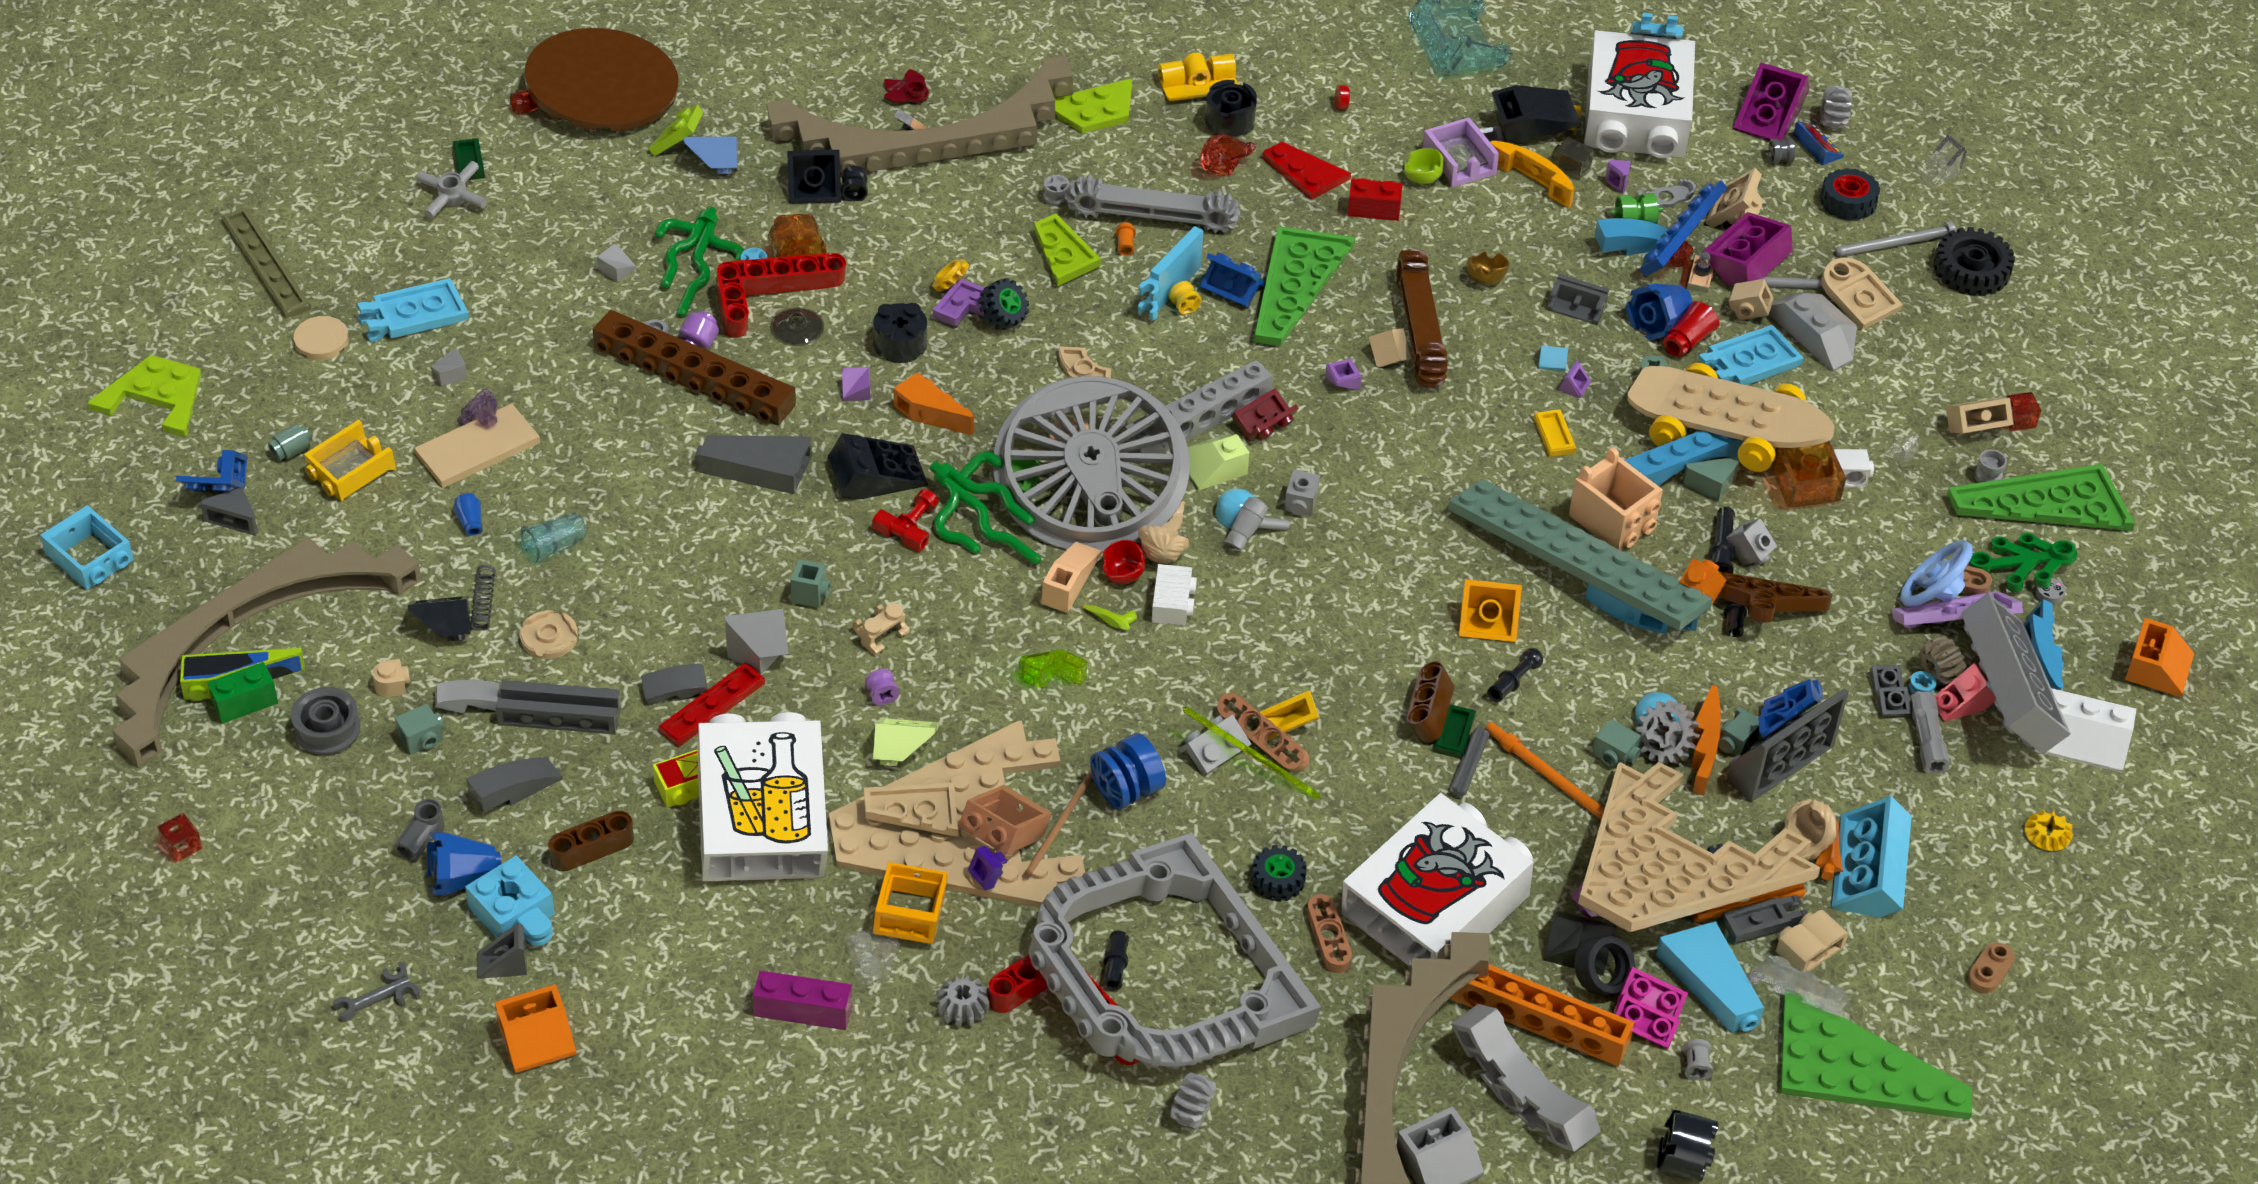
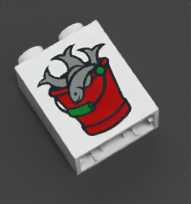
[1583,30,1695,158]
[1342,793,1533,968]

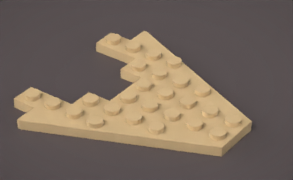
[829,721,1085,908]
[1578,762,1820,932]

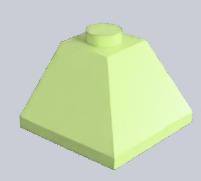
[1188,434,1250,491]
[873,718,939,766]

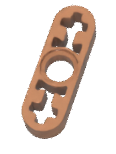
[1307,894,1352,973]

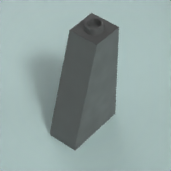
[695,435,812,494]

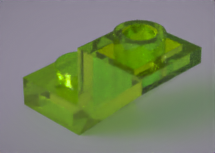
[1019,649,1087,689]

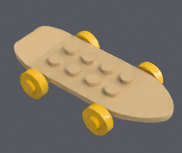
[1628,363,1834,472]

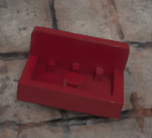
[1231,388,1299,442]

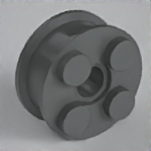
[291,687,361,754]

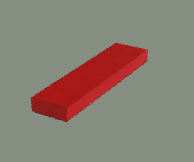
[658,663,765,748]

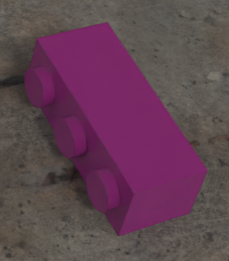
[753,970,853,1030]

